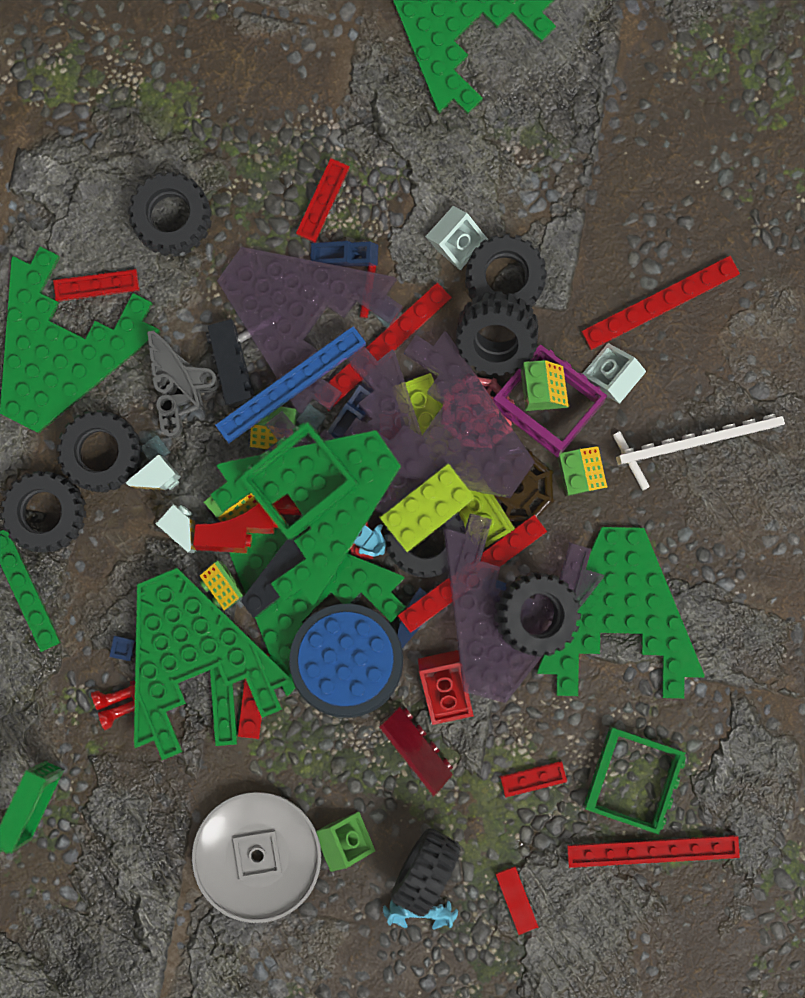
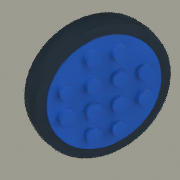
[290,604,403,718]

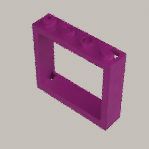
[491,344,607,457]

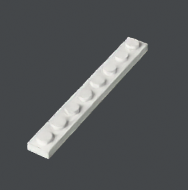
[616,414,785,465]

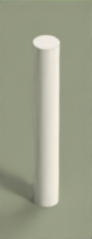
[613,431,650,491]

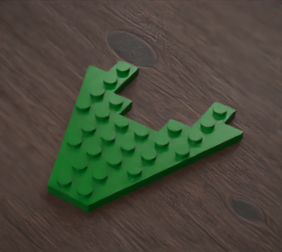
[392,0,556,115]
[0,246,160,433]
[210,430,402,606]
[229,527,406,696]
[537,527,704,699]
[134,568,293,760]

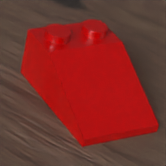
[418,650,474,725]

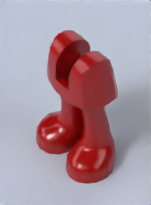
[91,680,135,730]

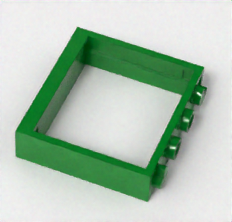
[240,422,360,540]
[583,726,686,835]
[0,761,65,854]

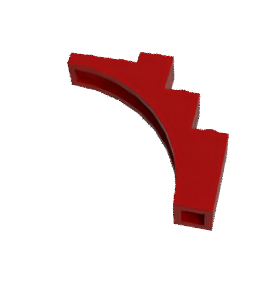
[193,494,301,553]

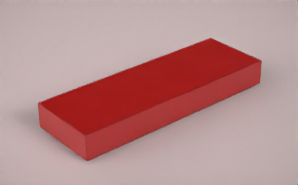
[500,761,567,798]
[495,866,538,935]

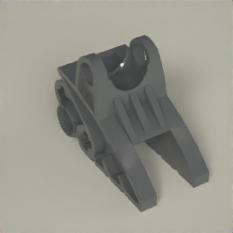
[148,331,220,438]

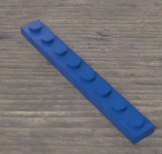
[215,326,366,444]

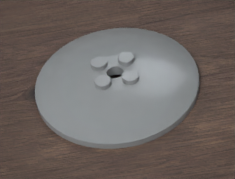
[192,792,321,923]

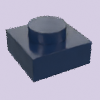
[109,636,136,661]

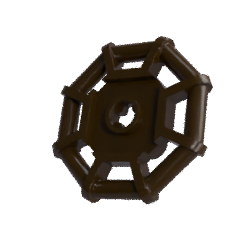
[480,450,555,524]

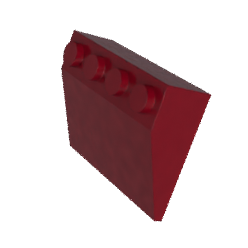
[379,706,453,797]

